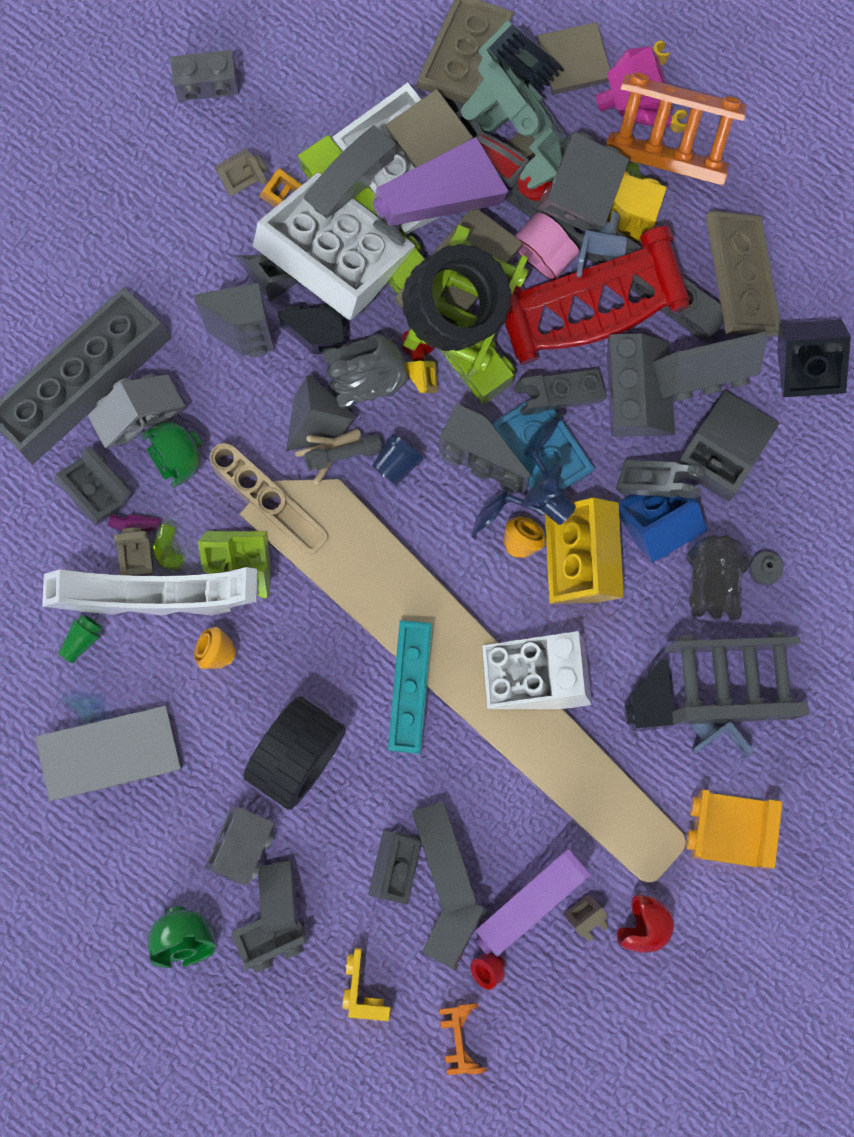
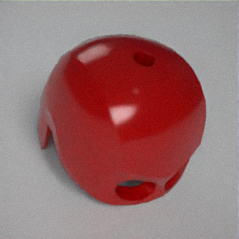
[617,895,674,953]

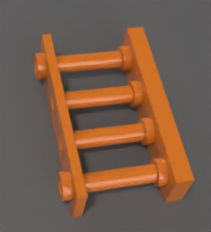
[606,72,747,186]

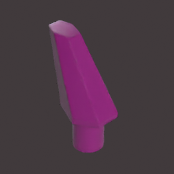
[108,514,162,534]

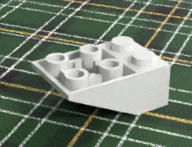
[482,631,592,709]

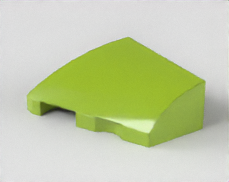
[198,531,270,598]

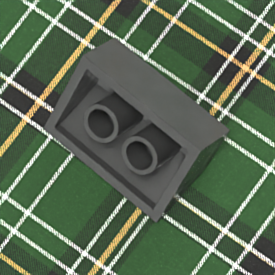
[194,283,274,357]
[653,332,767,402]
[606,334,675,437]

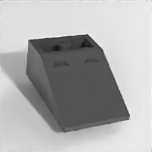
[679,390,780,502]
[439,403,530,494]

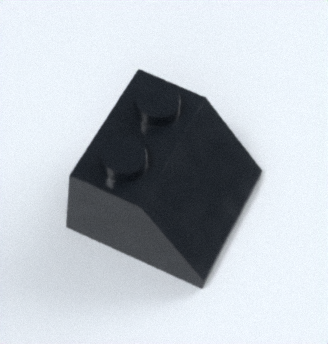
[777,320,851,398]

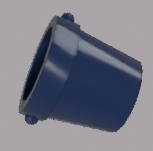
[372,433,424,486]

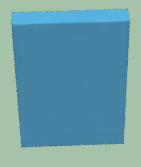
[492,399,595,491]

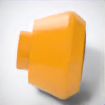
[503,516,545,558]
[194,626,236,669]

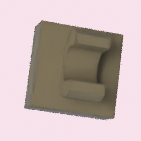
[563,894,608,941]

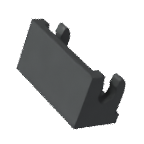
[422,903,488,971]

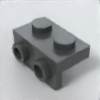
[54,446,130,526]
[231,914,309,974]

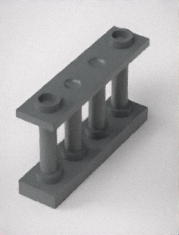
[666,632,809,725]

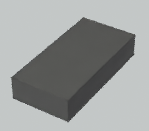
[258,861,298,933]

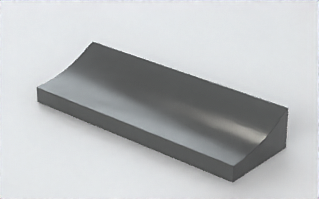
[0,287,171,465]

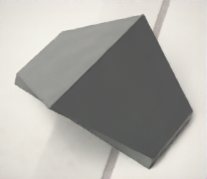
[234,254,299,302]
[286,375,356,451]

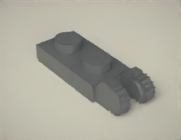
[616,460,706,499]

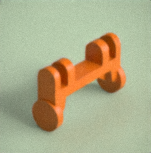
[438,1003,487,1075]

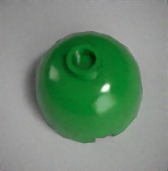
[142,422,202,488]
[148,906,217,968]

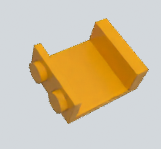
[686,790,783,869]

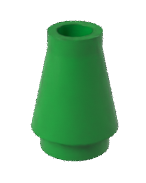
[58,614,103,664]

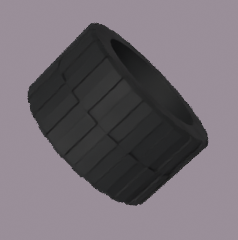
[402,244,512,351]
[243,696,346,810]

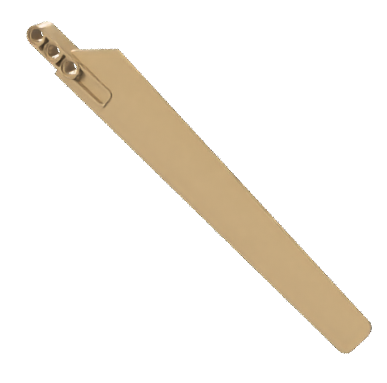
[210,443,686,882]

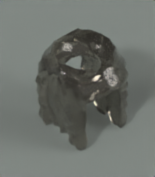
[686,535,752,621]

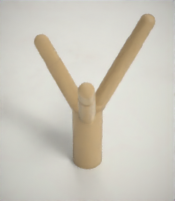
[295,429,361,485]

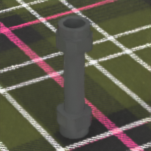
[305,434,382,471]

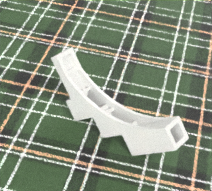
[42,567,258,616]

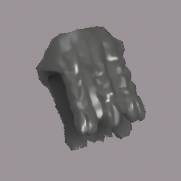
[323,334,408,408]

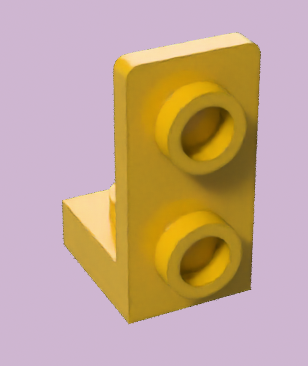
[343,948,391,1021]

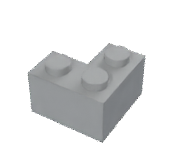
[88,374,185,448]

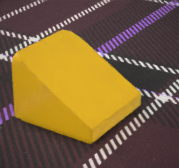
[405,361,438,393]

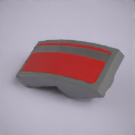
[476,131,530,187]

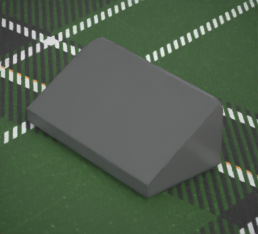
[368,831,422,905]

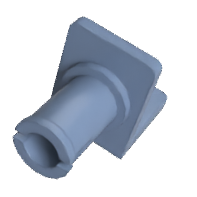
[577,211,628,277]
[690,721,754,758]

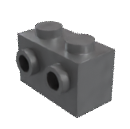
[170,50,239,102]
[204,807,274,885]

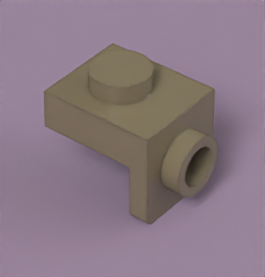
[214,148,267,196]
[114,528,154,576]

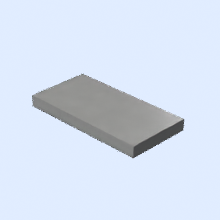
[35,706,181,802]

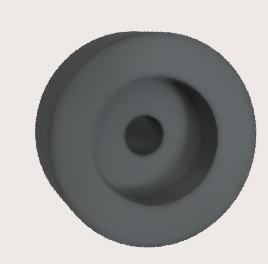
[749,552,783,586]

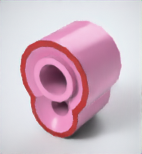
[514,212,579,281]

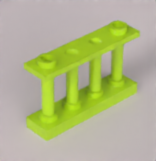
[403,225,529,378]

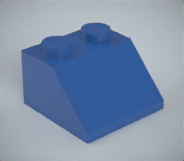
[618,495,708,562]

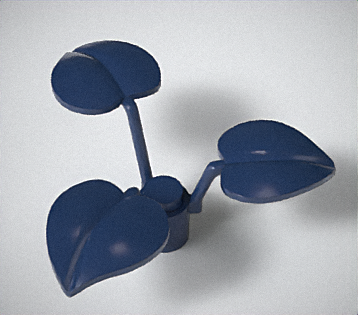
[472,413,576,540]

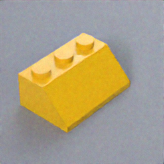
[545,497,624,604]

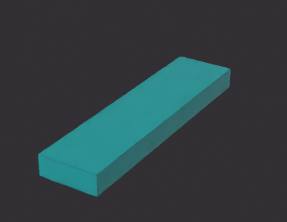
[388,620,433,754]

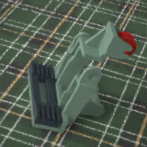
[461,20,567,201]

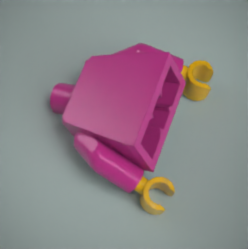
[595,41,688,133]

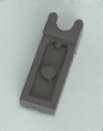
[514,369,606,416]

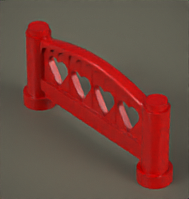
[504,226,690,365]

